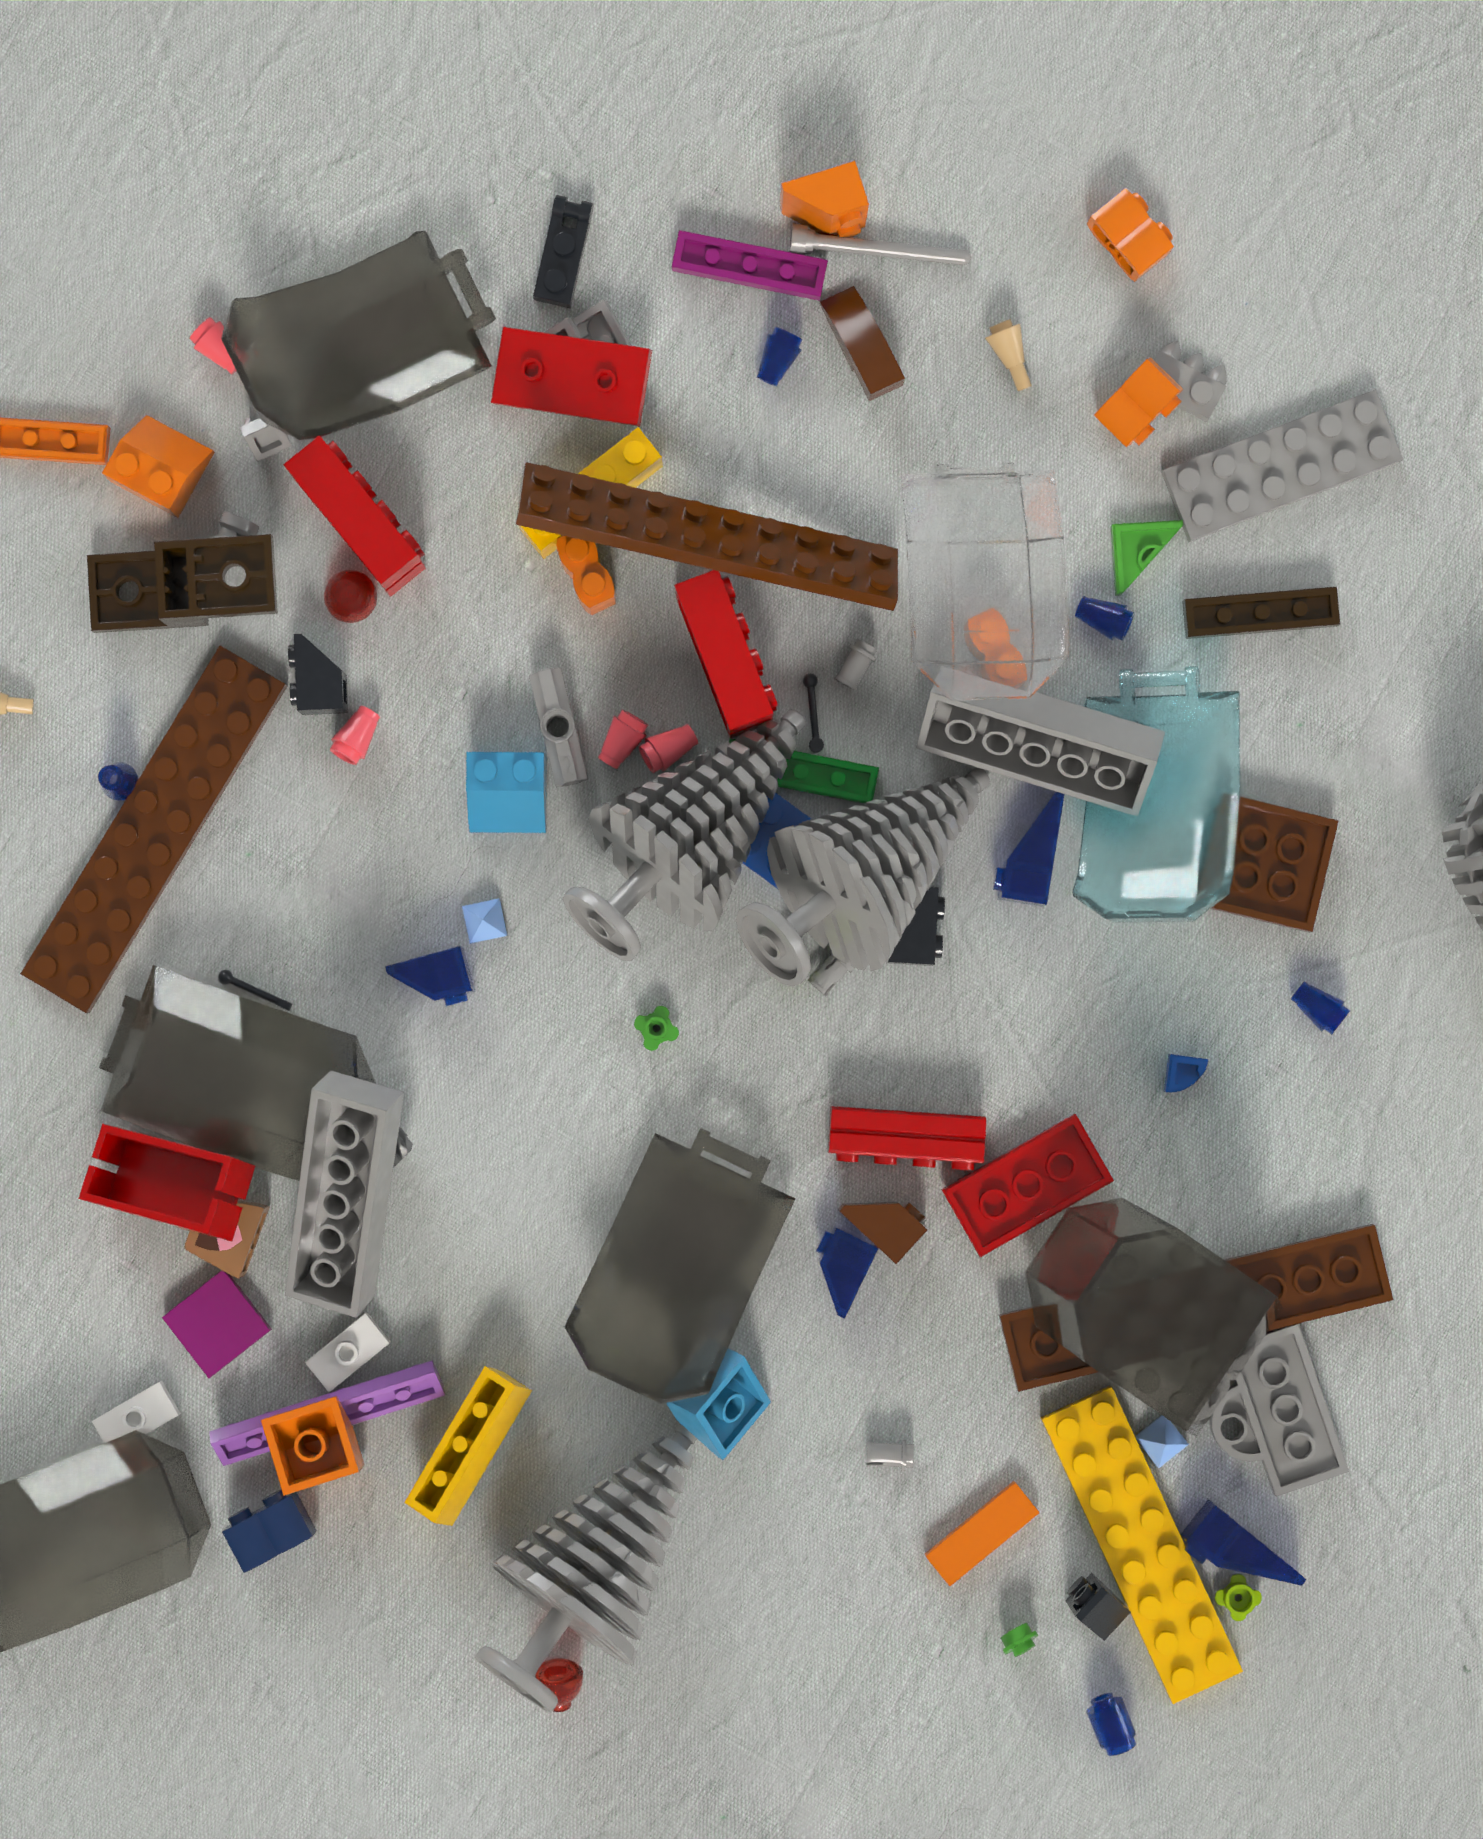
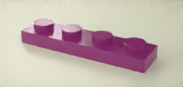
[671,230,828,301]

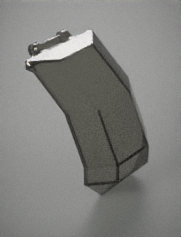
[221,231,496,440]
[99,965,376,1181]
[564,1127,795,1404]
[0,1430,211,1652]

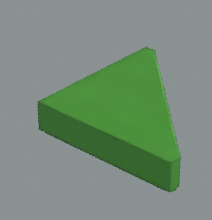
[1111,520,1183,596]

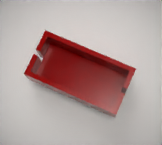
[283,435,426,597]
[674,570,778,738]
[78,1124,256,1242]

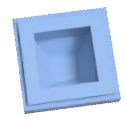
[462,898,508,944]
[1135,1413,1189,1468]

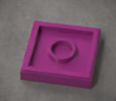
[162,1270,272,1378]

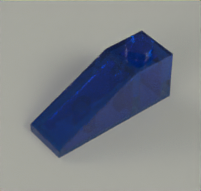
[993,791,1065,907]
[1180,1499,1307,1586]

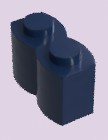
[222,1489,317,1573]

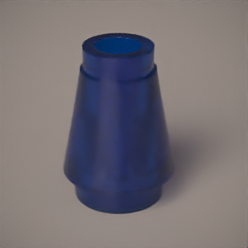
[756,327,803,387]
[1075,596,1135,641]
[98,762,138,800]
[1290,981,1351,1035]

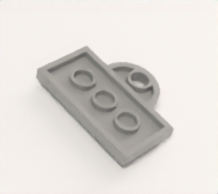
[1209,1324,1349,1497]

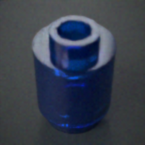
[1086,1693,1136,1756]

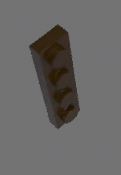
[1182,587,1340,639]

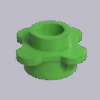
[634,1006,679,1051]
[1000,1623,1039,1657]

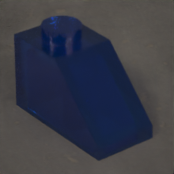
[385,946,475,1007]
[816,1226,879,1319]

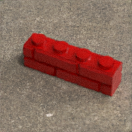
[828,1106,987,1170]

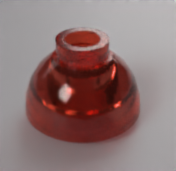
[324,570,377,623]
[535,1658,583,1712]

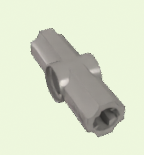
[529,667,588,788]

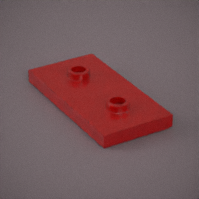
[491,327,653,427]
[941,1113,1114,1257]

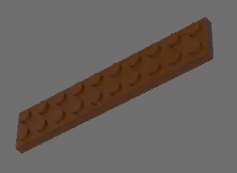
[515,462,898,611]
[20,645,288,1013]
[998,1224,1394,1392]

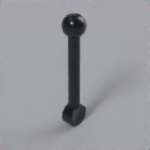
[803,673,824,753]
[218,970,293,1011]

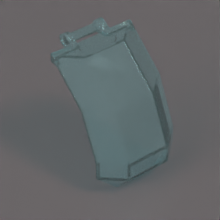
[1072,666,1240,923]

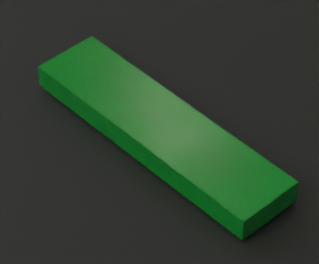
[728,738,879,804]

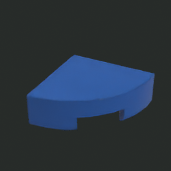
[1164,1054,1208,1093]

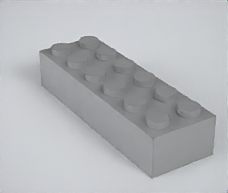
[916,663,1165,817]
[285,1070,404,1318]

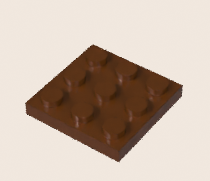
[1198,793,1339,933]

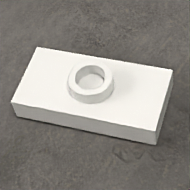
[305,1312,391,1392]
[92,1380,181,1455]

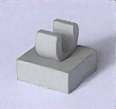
[240,409,292,462]

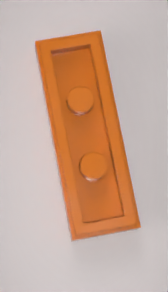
[0,417,111,465]
[925,1481,1040,1586]

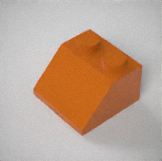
[780,161,869,238]
[102,415,215,518]
[261,1396,365,1496]

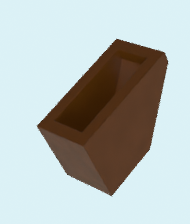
[838,1202,927,1264]

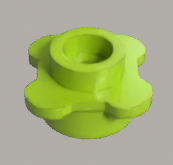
[1215,1574,1262,1621]

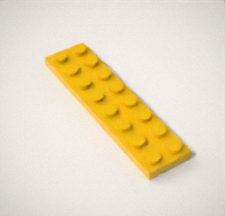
[1040,1385,1243,1704]

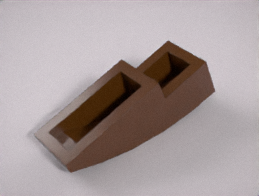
[819,286,905,401]

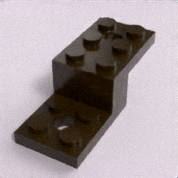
[87,534,278,633]

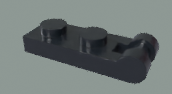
[533,195,594,309]

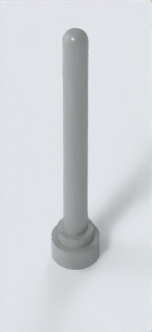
[789,224,971,265]

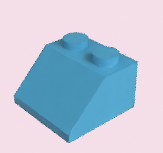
[466,752,547,833]
[663,1340,771,1460]

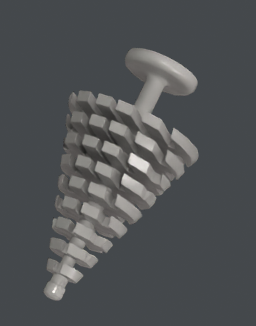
[562,709,806,961]
[736,768,990,987]
[475,1424,697,1713]

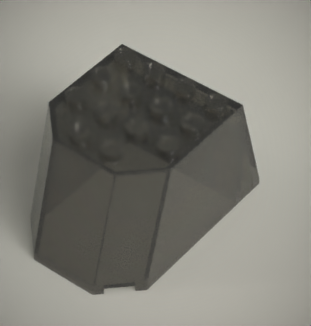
[1025,1197,1283,1437]

